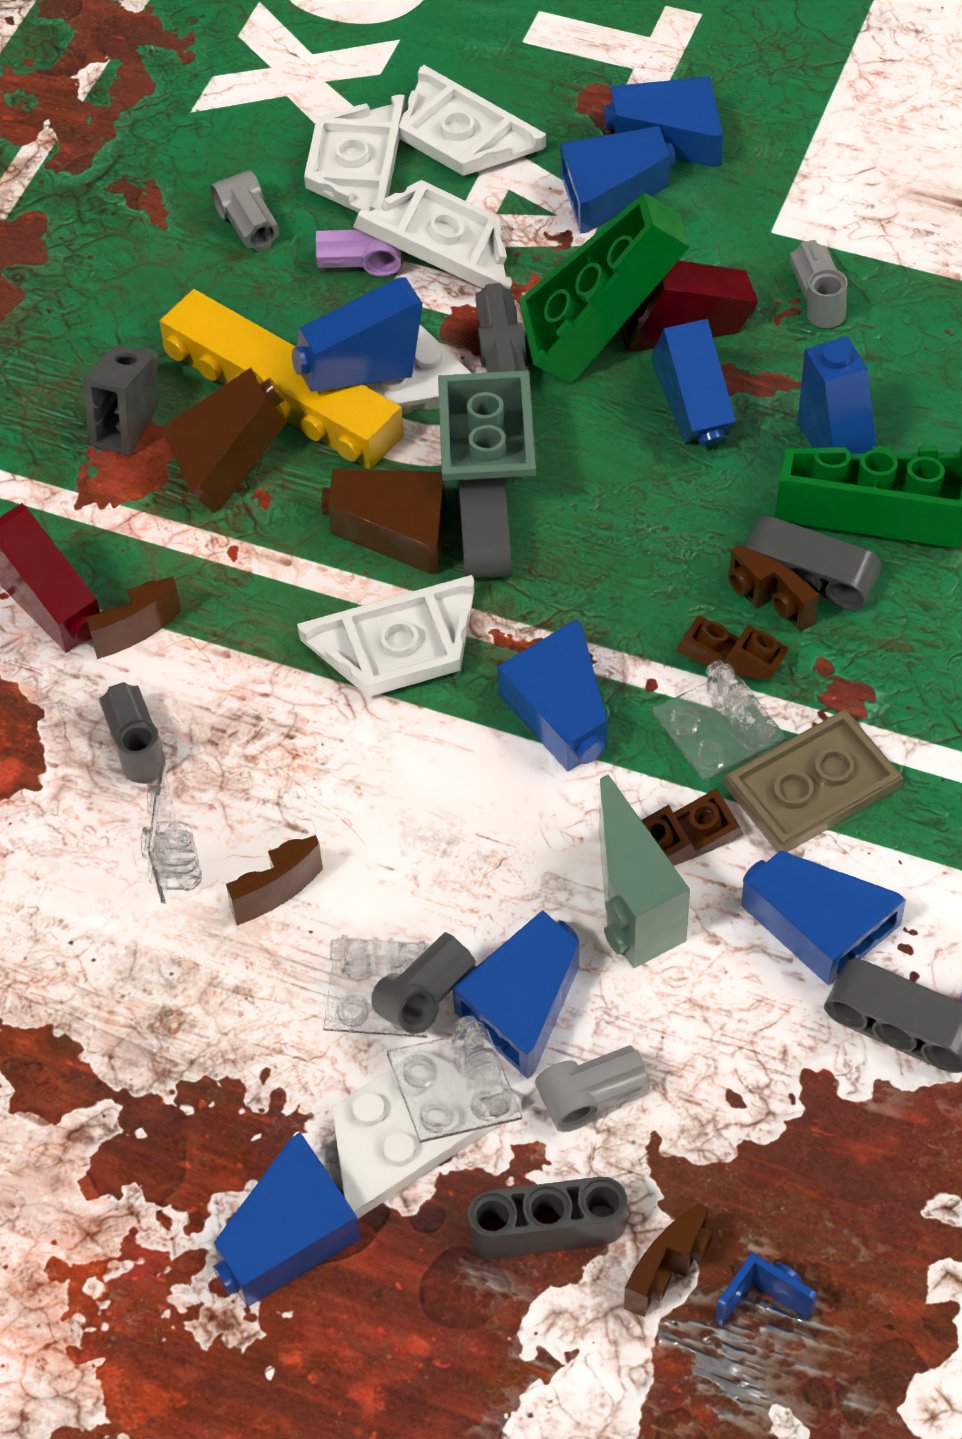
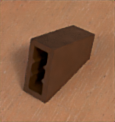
[161,367,288,513]
[321,469,445,574]

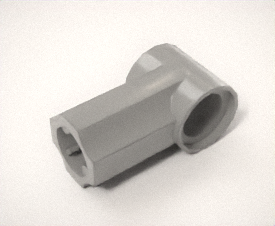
[210,170,280,252]
[789,240,848,328]
[534,1045,650,1132]

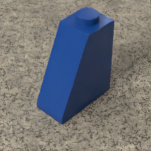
[603,76,723,167]
[560,126,675,234]
[292,277,423,392]
[651,319,736,447]
[797,336,876,454]
[497,619,607,772]
[741,850,906,986]
[452,910,579,1079]
[212,1132,361,1307]

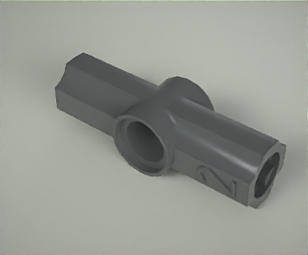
[475,283,527,373]

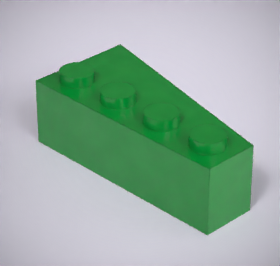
[518,192,690,385]
[775,445,962,549]

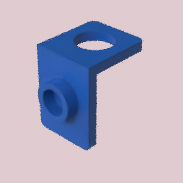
[715,1252,817,1326]

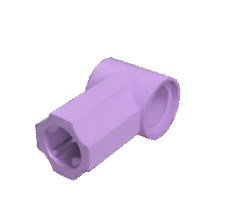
[316,230,401,277]

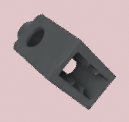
[83,346,160,456]

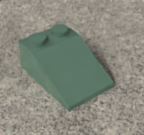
[438,370,536,481]
[599,774,690,968]

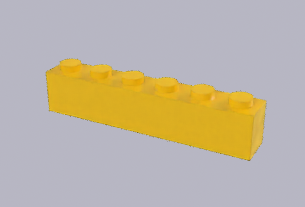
[159,289,404,470]

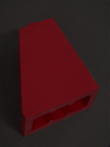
[620,260,758,352]
[0,503,100,653]

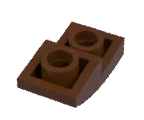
[728,545,819,632]
[86,576,181,660]
[676,615,789,679]
[641,788,743,866]
[226,835,323,926]
[624,1204,714,1317]

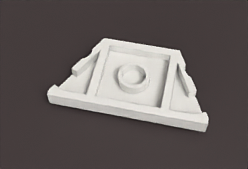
[399,65,546,176]
[304,95,405,213]
[353,180,512,289]
[362,325,472,415]
[297,575,475,697]
[332,1050,522,1219]

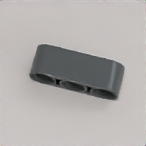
[458,477,512,579]
[743,516,883,611]
[824,959,962,1073]
[468,1177,627,1259]

